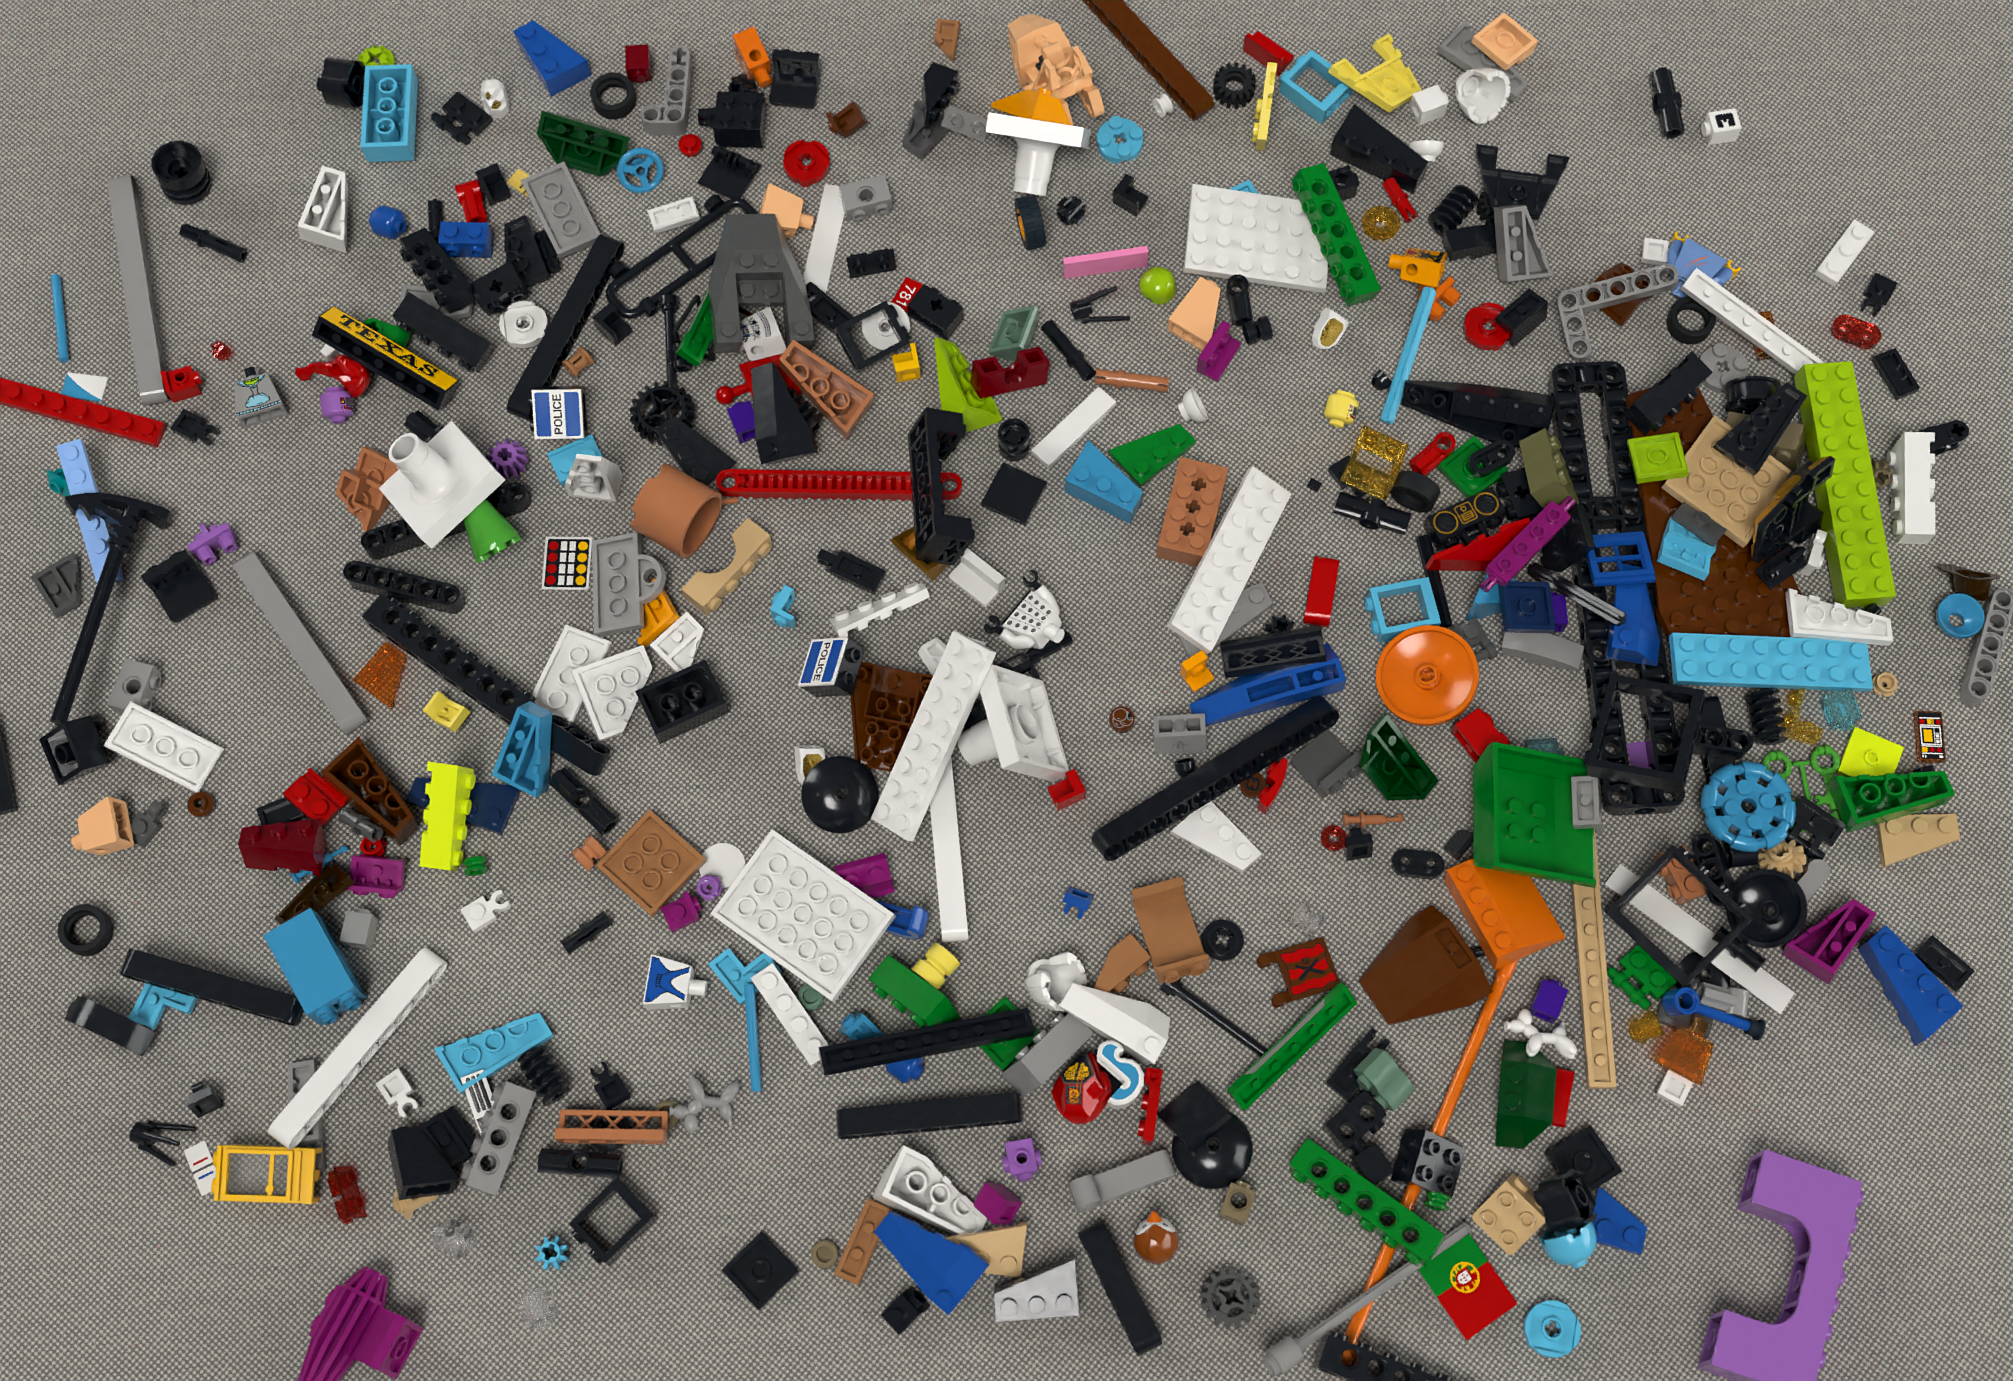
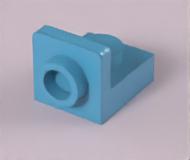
[839,1012,884,1041]

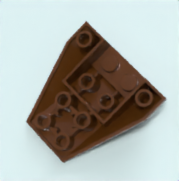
[850,662,933,772]
[1358,905,1492,1026]

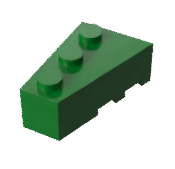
[868,955,960,1028]

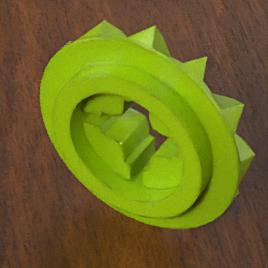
[358,44,395,66]

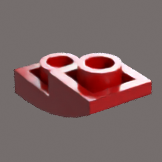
[1257,758,1288,814]
[1552,1068,1575,1128]

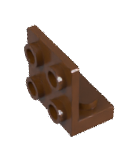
[1587,262,1655,327]

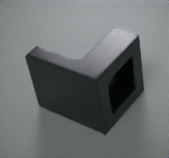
[475,163,511,206]
[1112,174,1148,217]
[592,302,632,346]

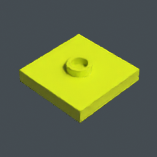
[1836,727,1904,777]

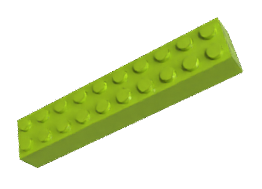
[1794,361,1896,608]

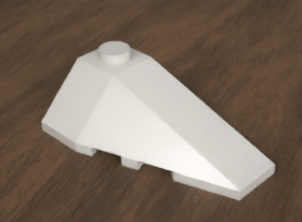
[565,454,623,502]
[1058,983,1170,1064]
[873,1145,987,1235]

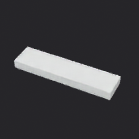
[1031,387,1116,469]

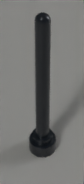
[659,294,678,400]
[1160,979,1268,1057]

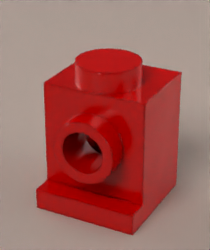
[161,365,203,403]

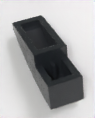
[1442,224,1497,261]

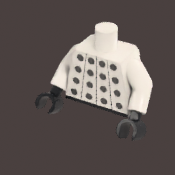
[984,570,1065,649]

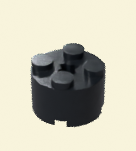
[317,58,365,108]
[1533,1169,1597,1233]

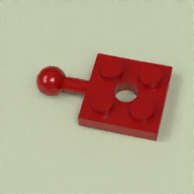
[715,353,802,405]

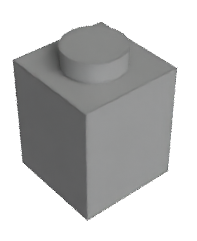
[339,908,379,951]

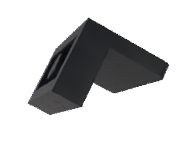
[1495,288,1548,347]

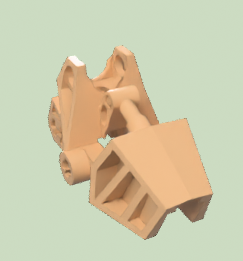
[1007,14,1105,126]

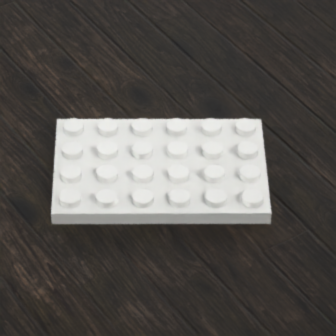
[1183,184,1328,293]
[710,829,896,1003]

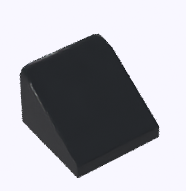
[1443,830,1474,860]

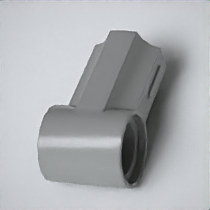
[1695,982,1750,1020]

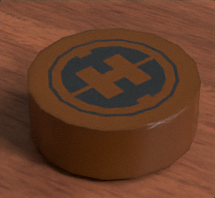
[1239,773,1266,799]

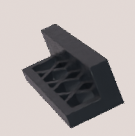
[1220,625,1327,679]

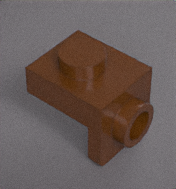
[826,101,867,139]

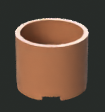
[630,464,722,559]

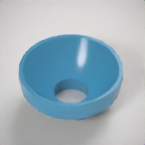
[1936,593,1985,639]

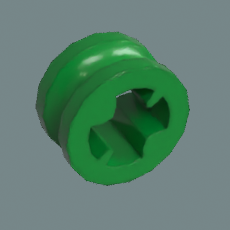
[462,856,488,876]
[1424,1191,1450,1212]

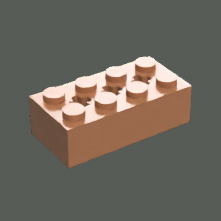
[1156,457,1228,567]

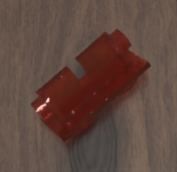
[327,1166,367,1225]

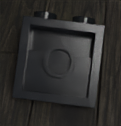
[1540,503,1595,573]

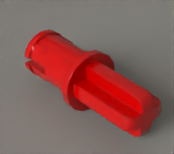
[1382,177,1418,223]

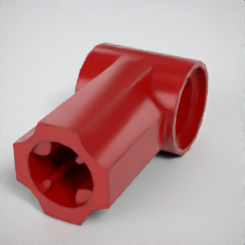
[455,179,488,223]
[1409,432,1456,476]

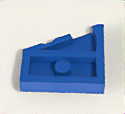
[1592,1187,1647,1255]

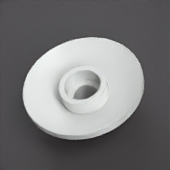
[862,302,910,350]

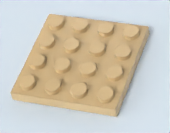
[1661,415,1791,548]

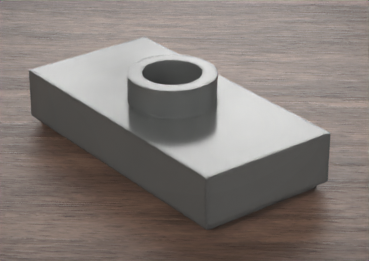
[1671,502,1727,547]

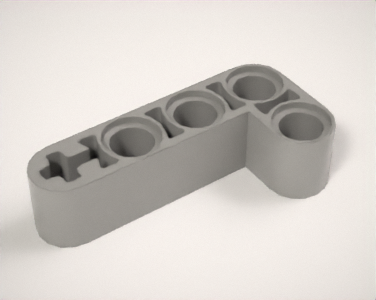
[640,45,693,136]
[1068,1149,1176,1213]

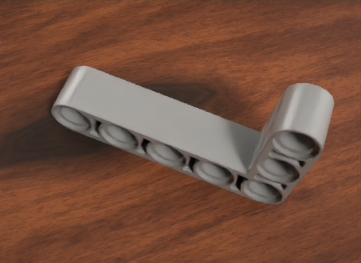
[1558,264,1679,362]
[1959,588,2013,707]

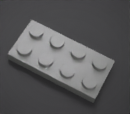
[521,162,600,259]

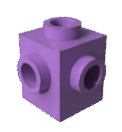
[1002,1138,1042,1182]

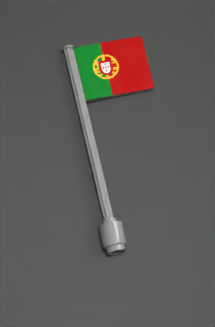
[1262,1221,1518,1376]

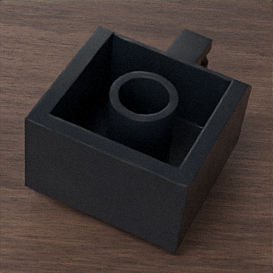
[698,92,767,148]

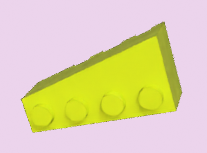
[420,762,476,871]

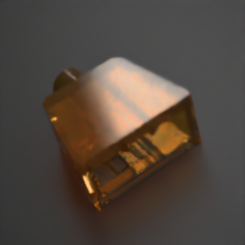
[1651,1017,1714,1086]

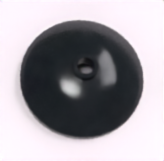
[801,756,878,834]
[1726,869,1808,949]
[1172,1112,1253,1189]

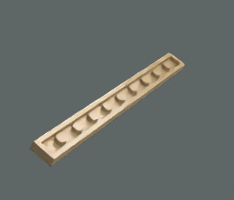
[1571,828,1617,1089]

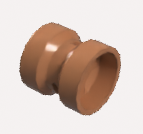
[571,835,607,872]

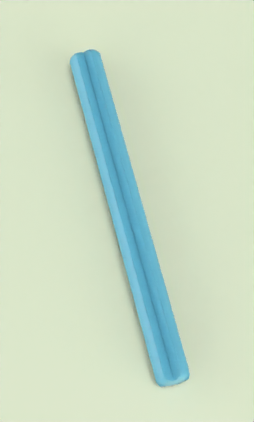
[1380,287,1436,424]

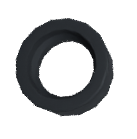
[590,72,636,120]
[1666,296,1716,345]
[1389,471,1440,513]
[57,904,113,956]

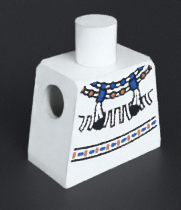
[731,307,786,361]

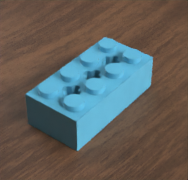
[360,64,418,162]

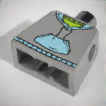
[234,367,289,428]

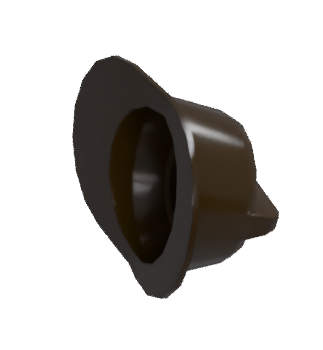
[1937,564,2000,601]

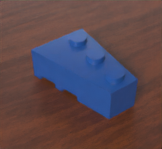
[513,20,592,97]

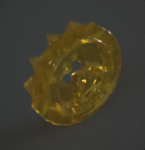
[1362,206,1400,242]

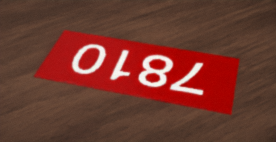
[891,277,923,312]

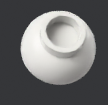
[1409,140,1444,164]
[1178,388,1208,422]

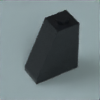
[387,1126,458,1200]

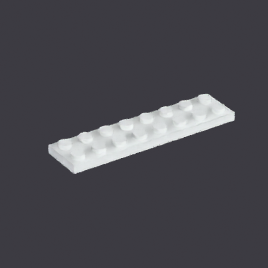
[1167,466,1291,654]
[871,631,996,841]

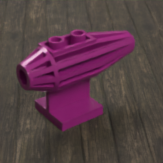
[297,1266,424,1381]

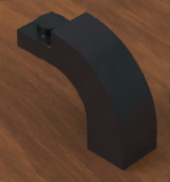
[65,996,156,1057]

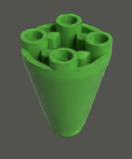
[463,499,522,563]

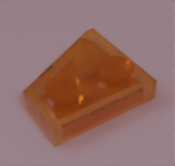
[353,642,407,710]

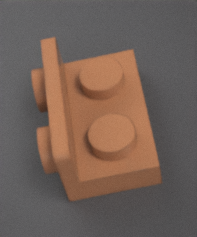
[1655,845,1707,906]

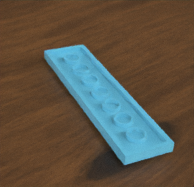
[1669,633,1873,692]

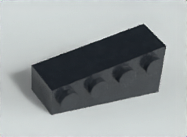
[1330,104,1428,195]

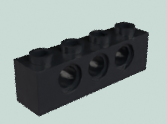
[400,228,475,314]

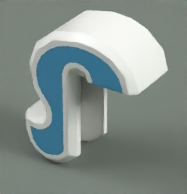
[1097,1040,1144,1109]

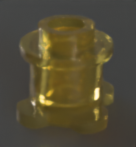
[1628,1011,1664,1045]

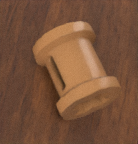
[561,347,594,379]

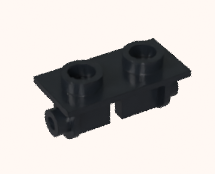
[846,247,897,279]
[1755,545,1807,590]

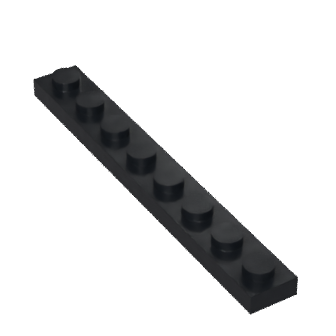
[818,1008,1035,1076]

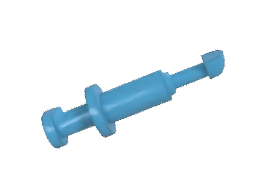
[290,845,349,884]

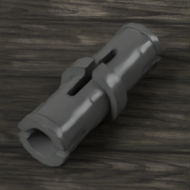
[338,807,383,842]

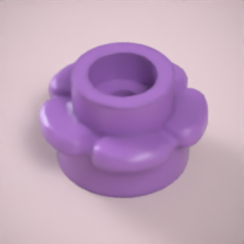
[697,875,722,901]

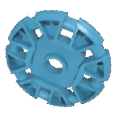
[1701,761,1796,852]

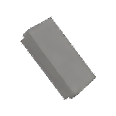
[1571,776,1603,835]

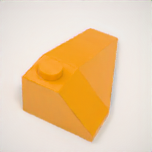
[990,87,1071,125]

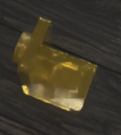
[1782,688,1823,746]

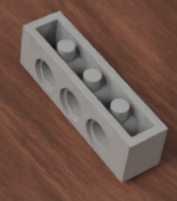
[460,1081,536,1196]

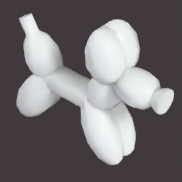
[1504,1009,1577,1059]

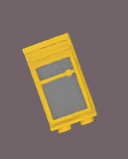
[211,1144,323,1204]

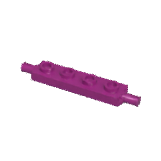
[1480,496,1576,593]

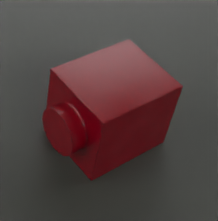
[625,44,652,83]

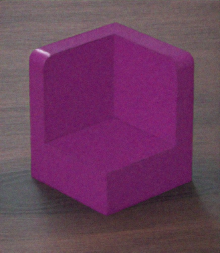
[973,1182,1023,1225]

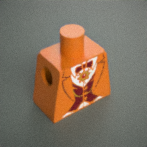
[733,26,772,88]

